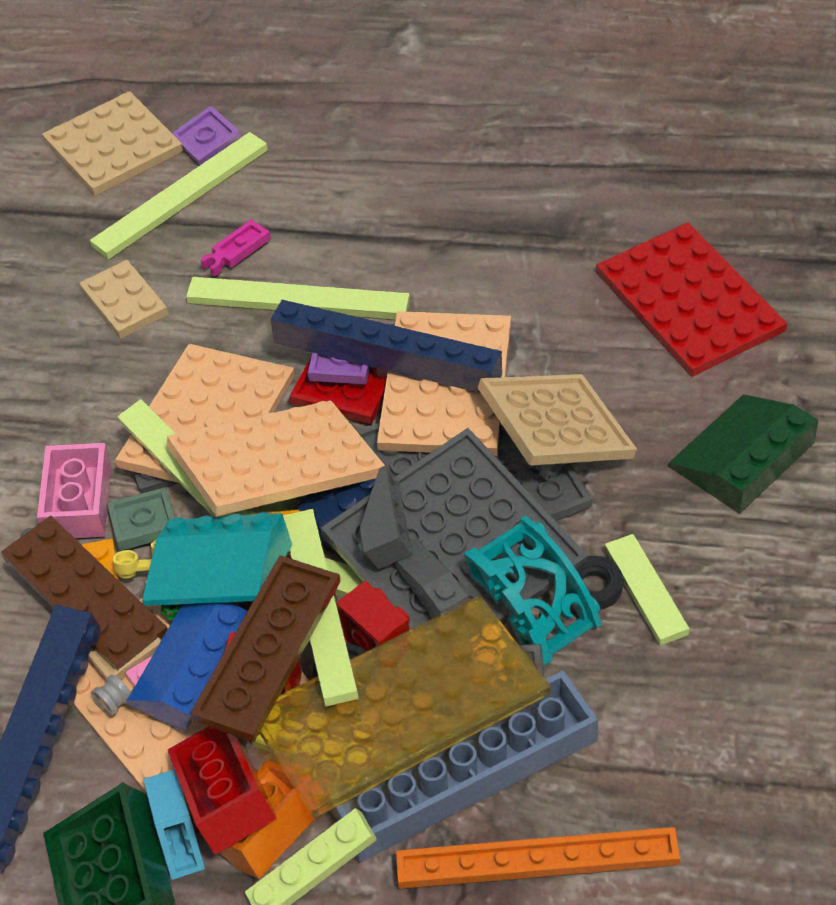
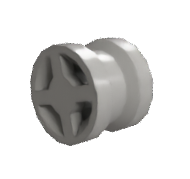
[91,674,131,717]

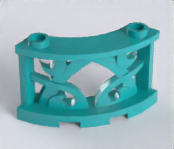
[464,516,602,666]

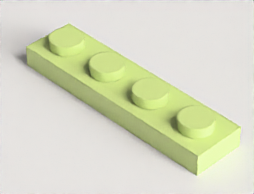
[245,808,377,905]

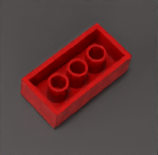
[167,726,277,855]

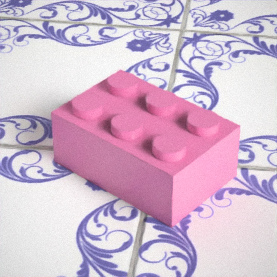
[37,443,112,538]

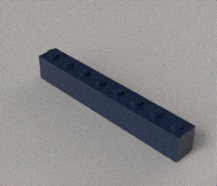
[270,299,502,393]
[0,604,100,874]

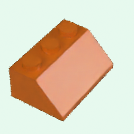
[199,760,327,879]

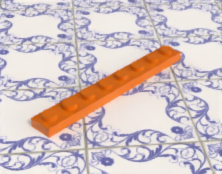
[396,827,680,889]

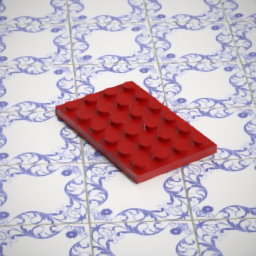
[596,222,787,377]

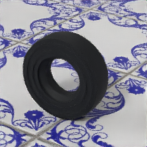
[576,556,623,610]

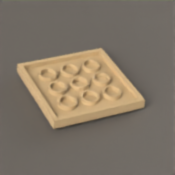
[42,91,183,196]
[478,374,637,465]

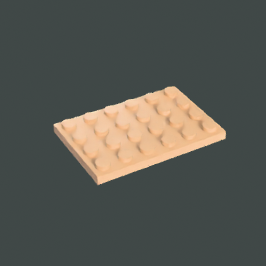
[377,311,511,456]
[115,344,295,483]
[167,400,385,516]

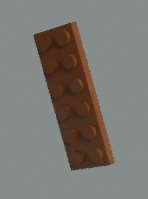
[1,515,168,671]
[190,555,341,742]

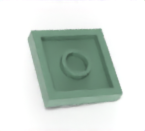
[107,487,175,551]

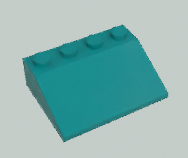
[142,512,293,606]

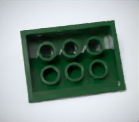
[668,394,818,514]
[43,782,176,905]

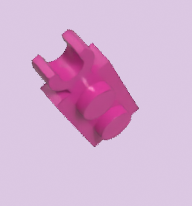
[200,219,271,276]

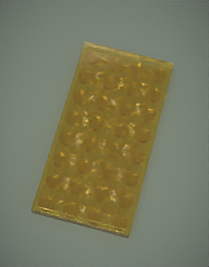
[259,595,551,818]

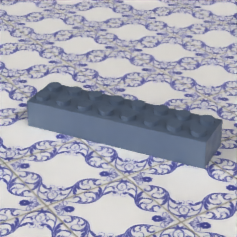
[325,670,598,862]

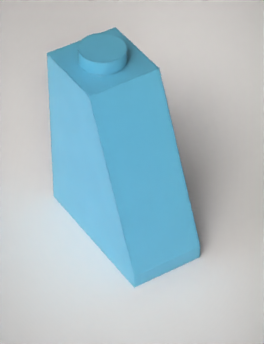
[144,769,205,880]

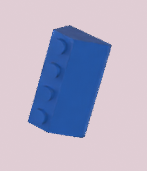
[126,602,248,733]

